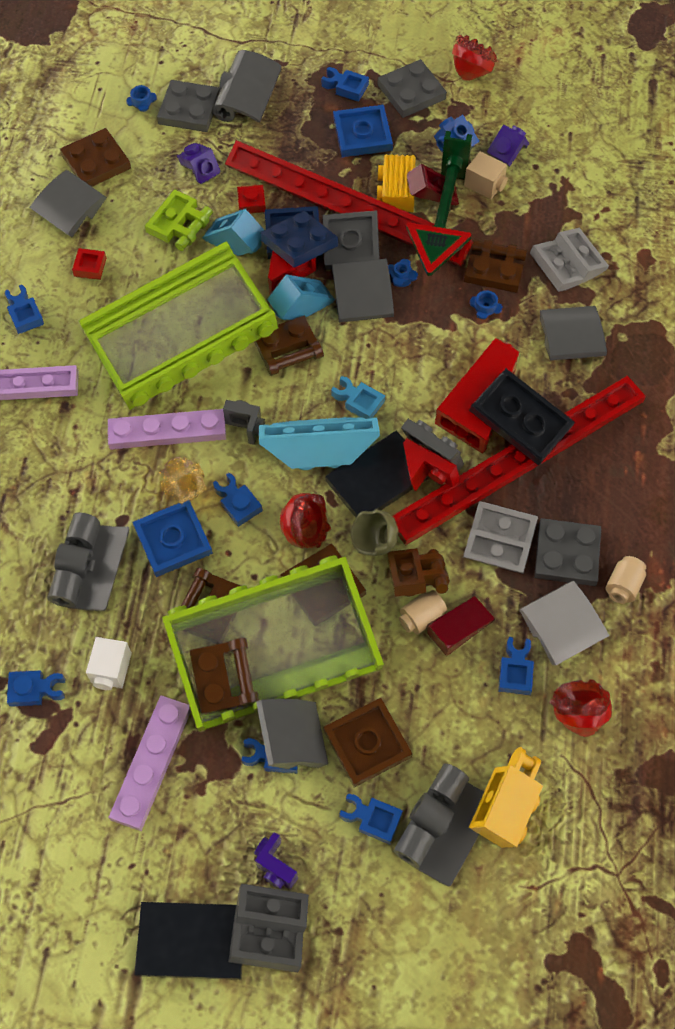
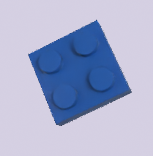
[333,105,393,157]
[133,499,213,577]

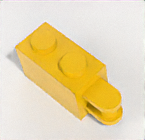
[468,747,543,848]

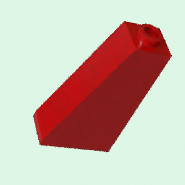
[435,338,520,454]

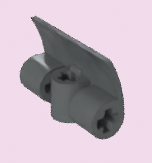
[212,50,282,122]
[47,512,130,611]
[393,763,484,886]

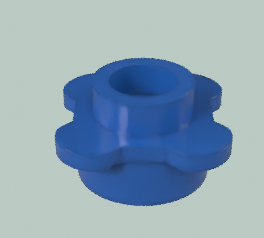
[126,85,157,112]
[388,259,418,287]
[470,290,502,319]

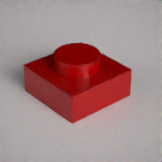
[237,185,266,214]
[72,248,107,280]

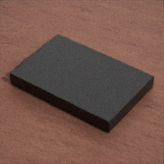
[469,368,575,466]
[325,430,430,518]
[134,902,243,980]

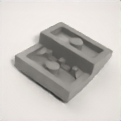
[530,228,609,292]
[463,501,538,574]
[519,581,609,665]

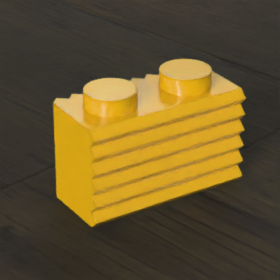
[377,154,416,212]

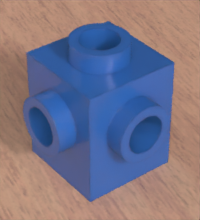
[434,114,480,152]

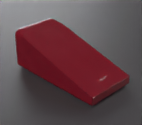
[407,164,459,206]
[427,596,495,656]

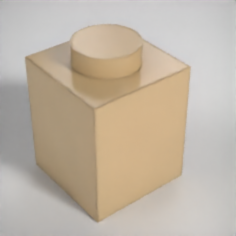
[464,151,508,199]

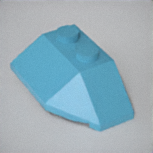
[259,417,380,470]

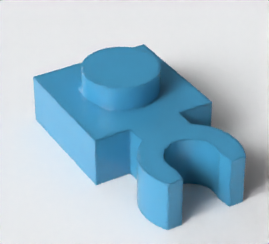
[331,376,385,419]

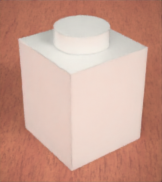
[86,637,132,690]

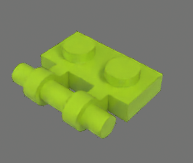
[145,189,213,251]

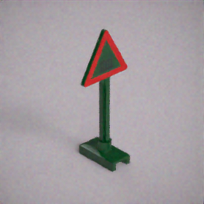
[406,131,473,276]

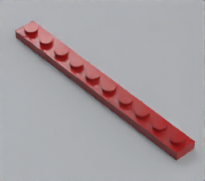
[225,140,473,267]
[393,375,646,546]

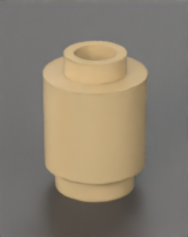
[606,556,646,604]
[399,590,447,635]

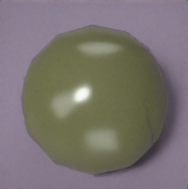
[351,509,398,556]

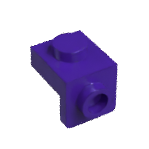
[487,124,529,167]
[177,143,221,184]
[254,832,298,890]

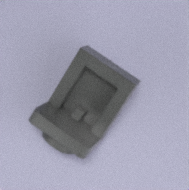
[223,400,265,445]

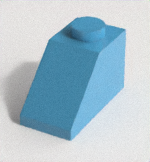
[202,209,264,256]
[267,274,335,320]

